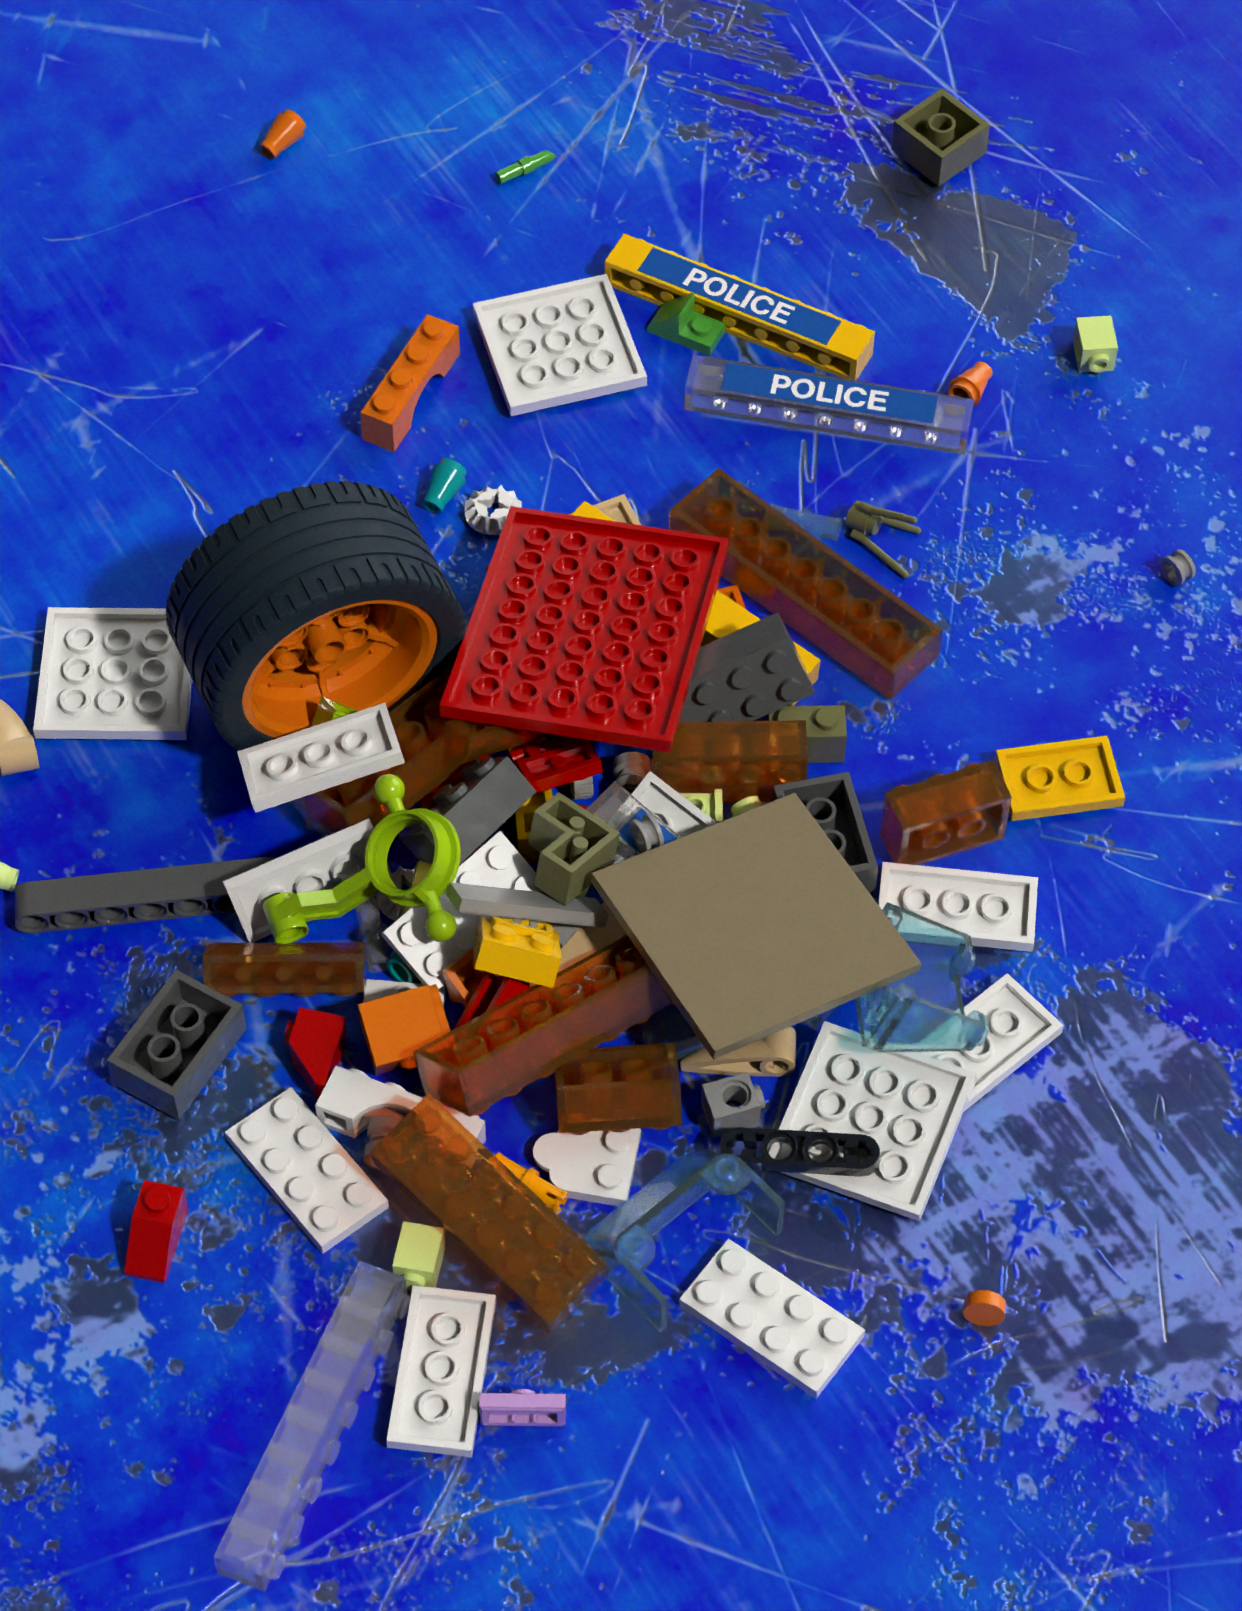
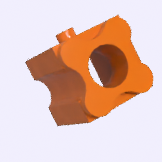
[358,984,454,1075]

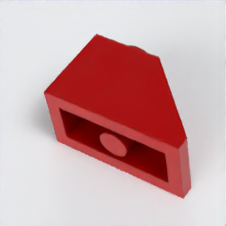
[284,1007,348,1101]
[124,1180,189,1284]

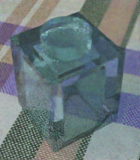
[642,1005,705,1066]

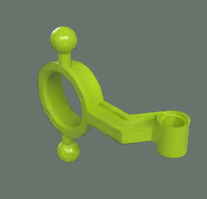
[263,774,461,944]

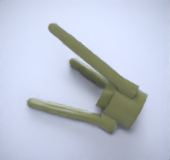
[845,500,921,578]

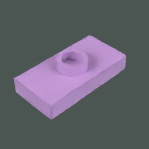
[479,1389,566,1426]

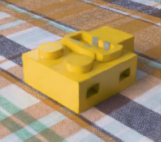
[473,915,562,988]

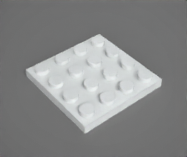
[473,274,647,416]
[33,607,192,740]
[768,1021,977,1221]

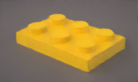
[995,735,1125,821]

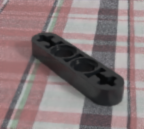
[720,1127,881,1177]

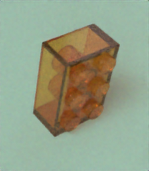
[880,760,1012,865]
[553,1043,682,1135]

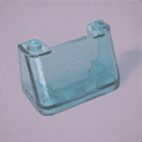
[855,902,989,1053]

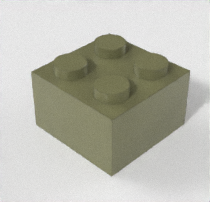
[891,88,990,187]

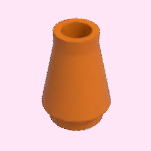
[259,109,306,160]
[948,361,993,409]

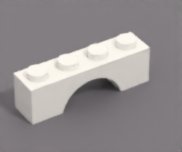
[315,1066,486,1180]

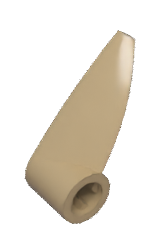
[0,699,40,777]
[680,1027,796,1077]

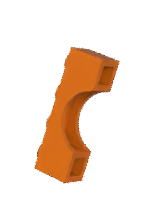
[360,314,460,452]

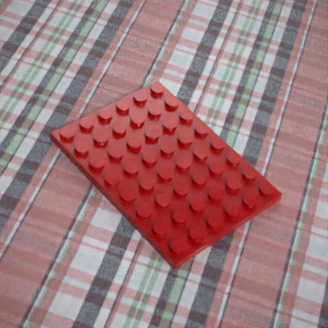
[439,506,729,753]

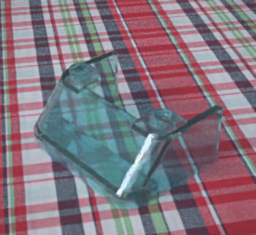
[585,1150,785,1333]

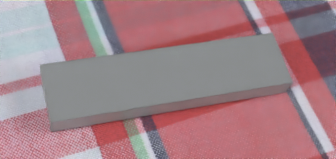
[446,882,609,928]

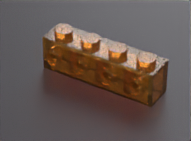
[203,942,367,997]

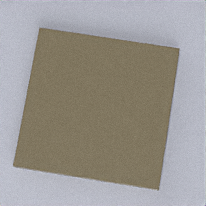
[591,793,922,1059]

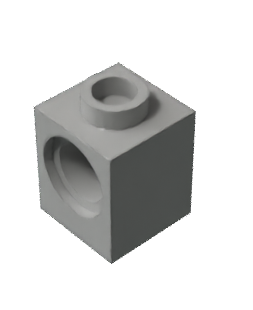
[701,1072,765,1138]

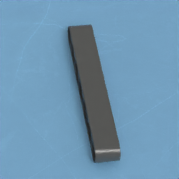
[13,857,276,933]

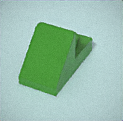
[647,293,726,356]

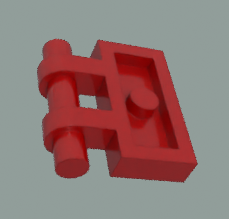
[509,735,603,793]

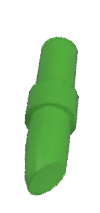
[495,150,557,184]

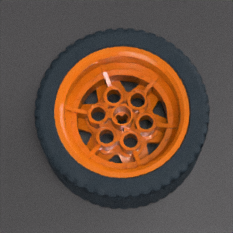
[166,481,465,751]

